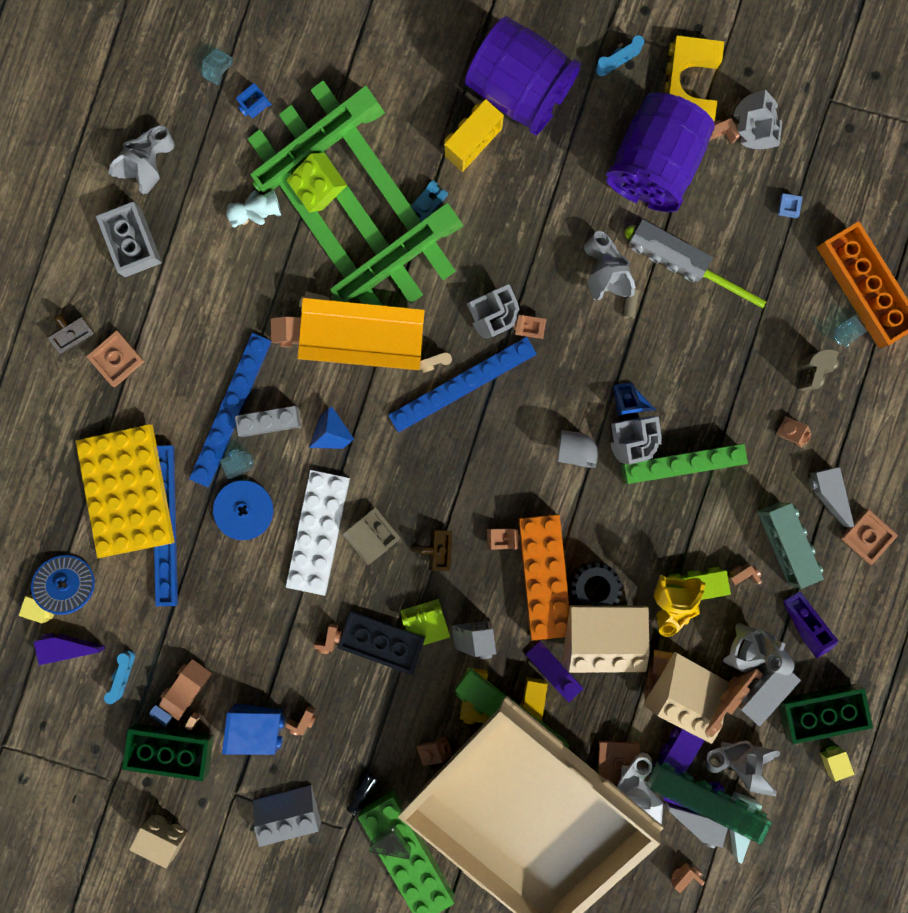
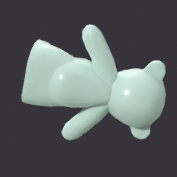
[226,190,282,227]

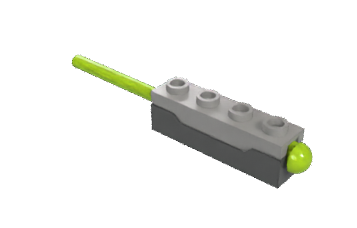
[624,219,766,308]

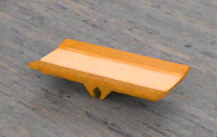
[297,298,425,370]

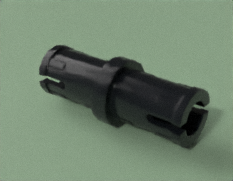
[346,773,378,816]

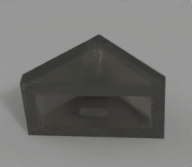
[369,824,411,860]

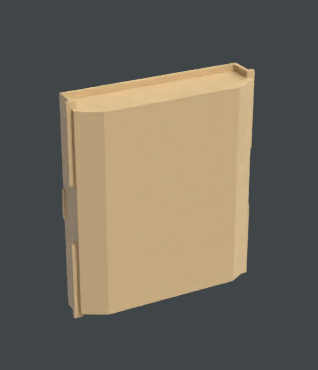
[398,696,663,913]

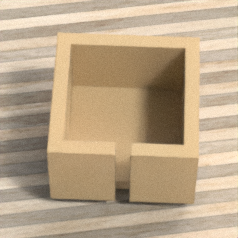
[130,814,188,868]

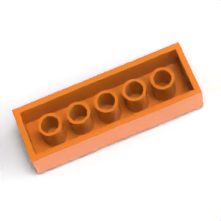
[816,221,908,348]
[518,514,569,640]

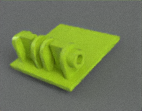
[400,599,450,645]

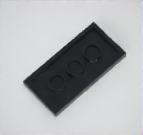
[337,610,426,675]

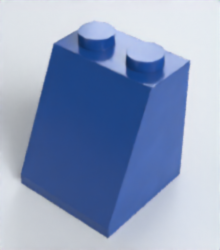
[222,704,286,755]

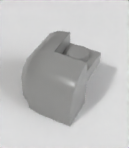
[733,90,782,149]
[467,284,519,339]
[611,416,661,464]
[556,430,598,468]

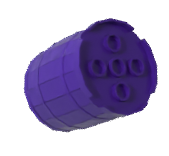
[465,16,581,136]
[605,93,715,213]

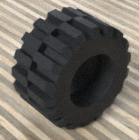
[569,561,622,606]

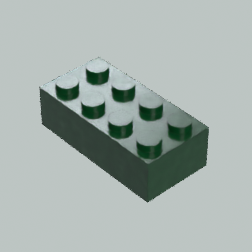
[779,683,873,745]
[122,723,214,782]

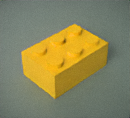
[444,99,504,172]

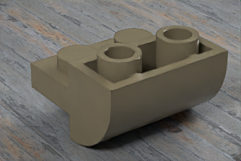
[796,350,839,392]
[343,507,401,566]

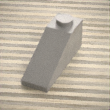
[809,467,854,527]
[665,801,729,848]

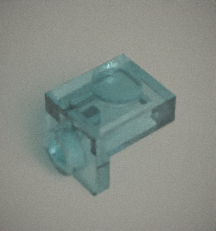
[202,48,233,85]
[833,315,867,348]

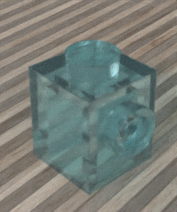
[220,449,254,479]

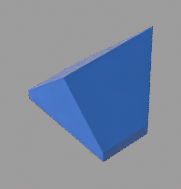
[613,382,656,416]
[309,406,354,449]

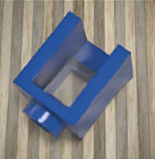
[236,83,272,118]

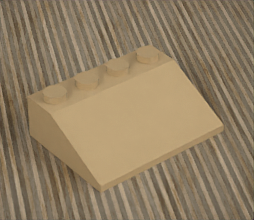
[562,605,649,673]
[643,652,729,744]

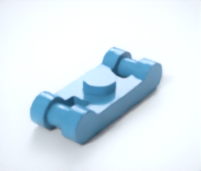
[596,36,644,76]
[411,180,448,221]
[104,650,135,704]

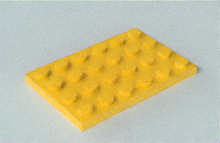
[76,424,175,558]

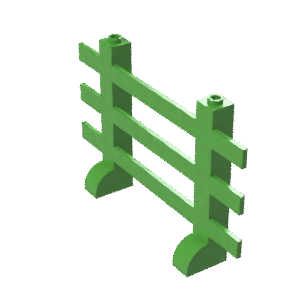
[248,81,464,306]

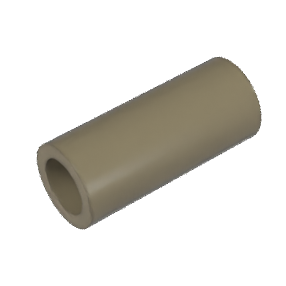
[623,289,639,319]

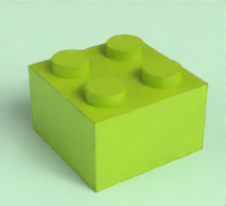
[287,153,347,213]

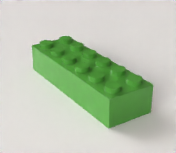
[358,790,454,913]

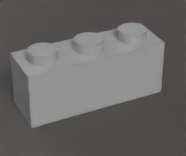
[235,406,302,437]

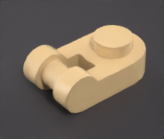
[418,353,452,373]

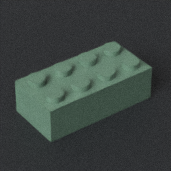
[757,502,824,589]

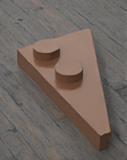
[705,669,763,737]

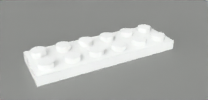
[286,470,350,596]

